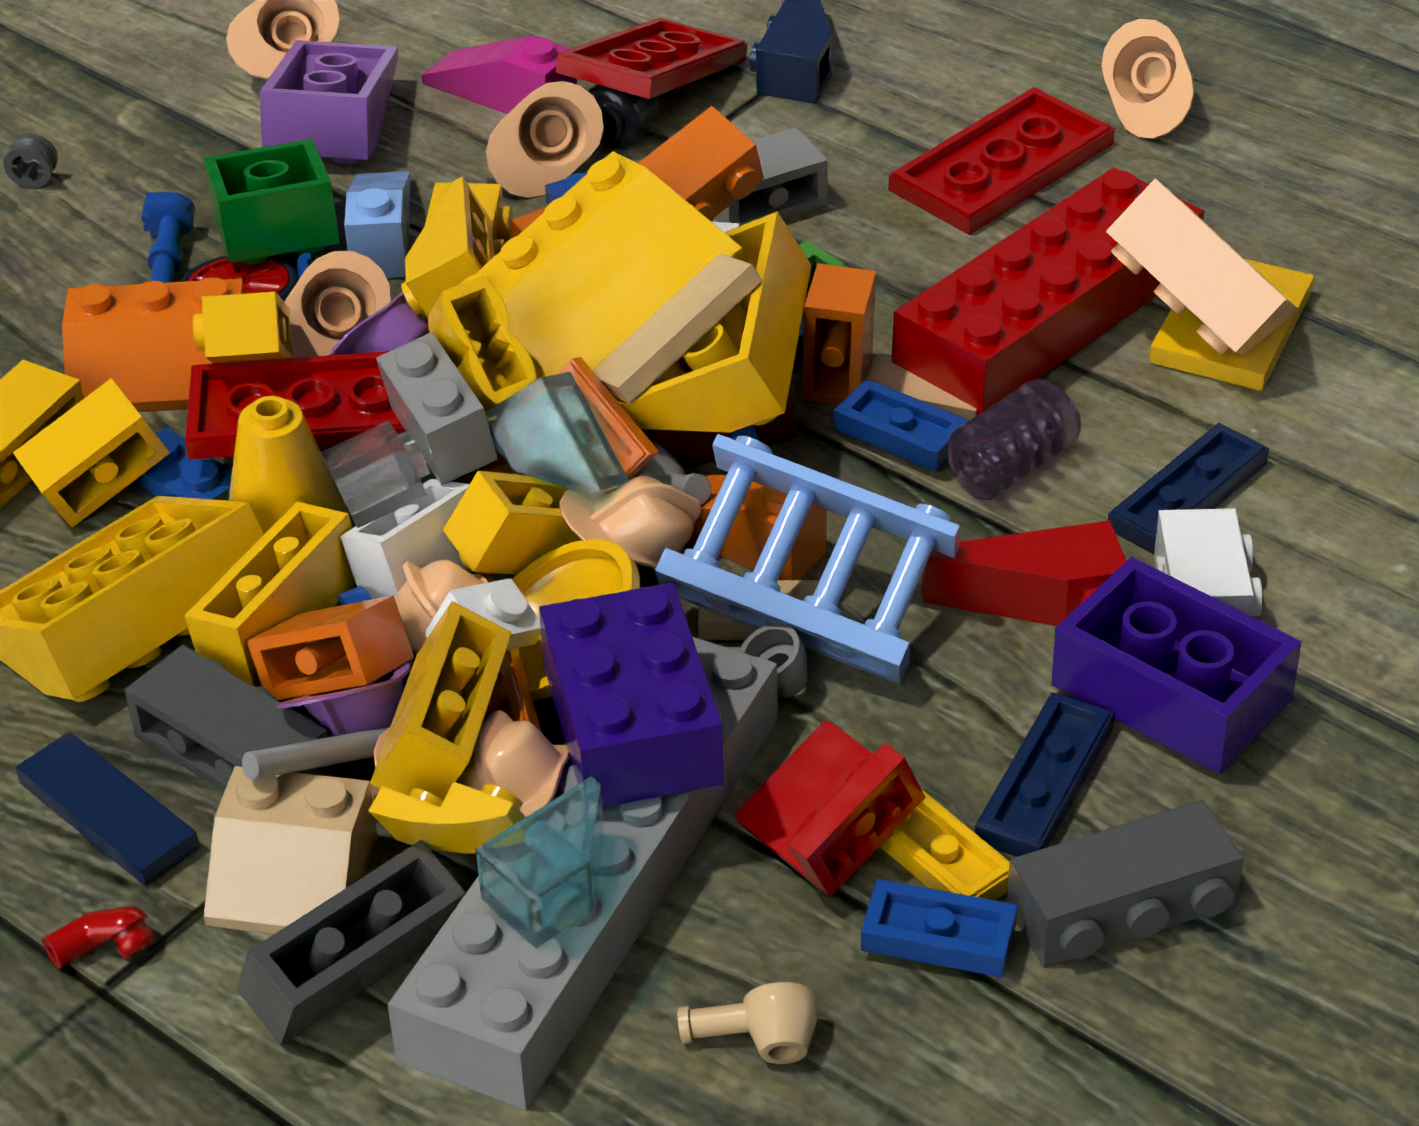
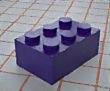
[1051,556,1302,775]
[539,582,724,811]

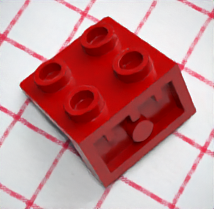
[735,721,926,898]

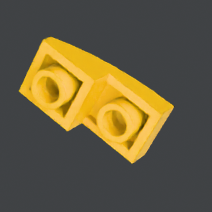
[369,782,539,854]

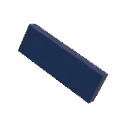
[1108,422,1269,555]
[974,692,1114,857]
[16,731,200,886]

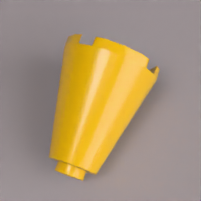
[228,396,348,534]

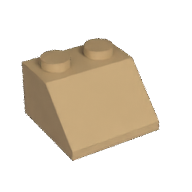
[204,766,378,934]

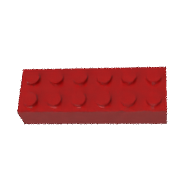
[891,167,1205,418]

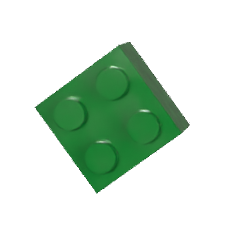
[203,139,340,264]

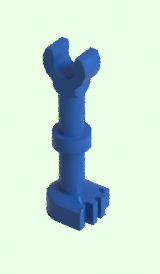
[141,192,196,283]

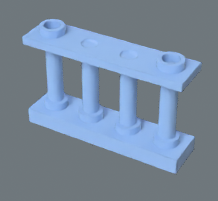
[655,434,960,685]

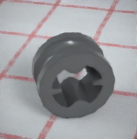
[3,134,58,189]

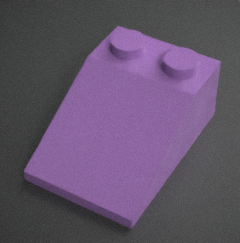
[260,40,398,165]

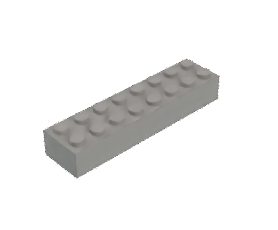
[387,637,778,1111]

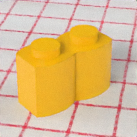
[428,276,537,422]

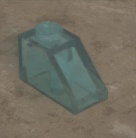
[485,372,629,496]
[476,776,604,949]

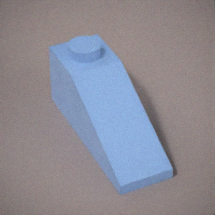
[344,171,411,278]

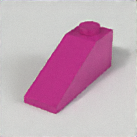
[421,35,578,114]

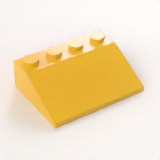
[459,151,746,394]
[615,211,812,433]
[0,496,264,702]

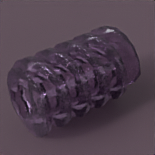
[947,379,1082,501]

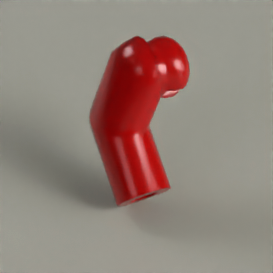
[42,906,154,969]

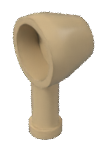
[677,982,818,1064]

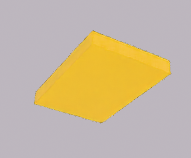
[1149,258,1315,391]

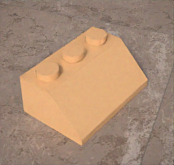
[1106,178,1299,356]

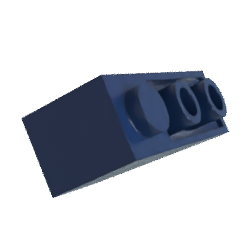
[750,0,832,104]

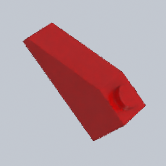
[921,520,1127,626]

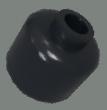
[588,84,659,149]

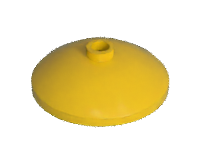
[512,539,640,702]

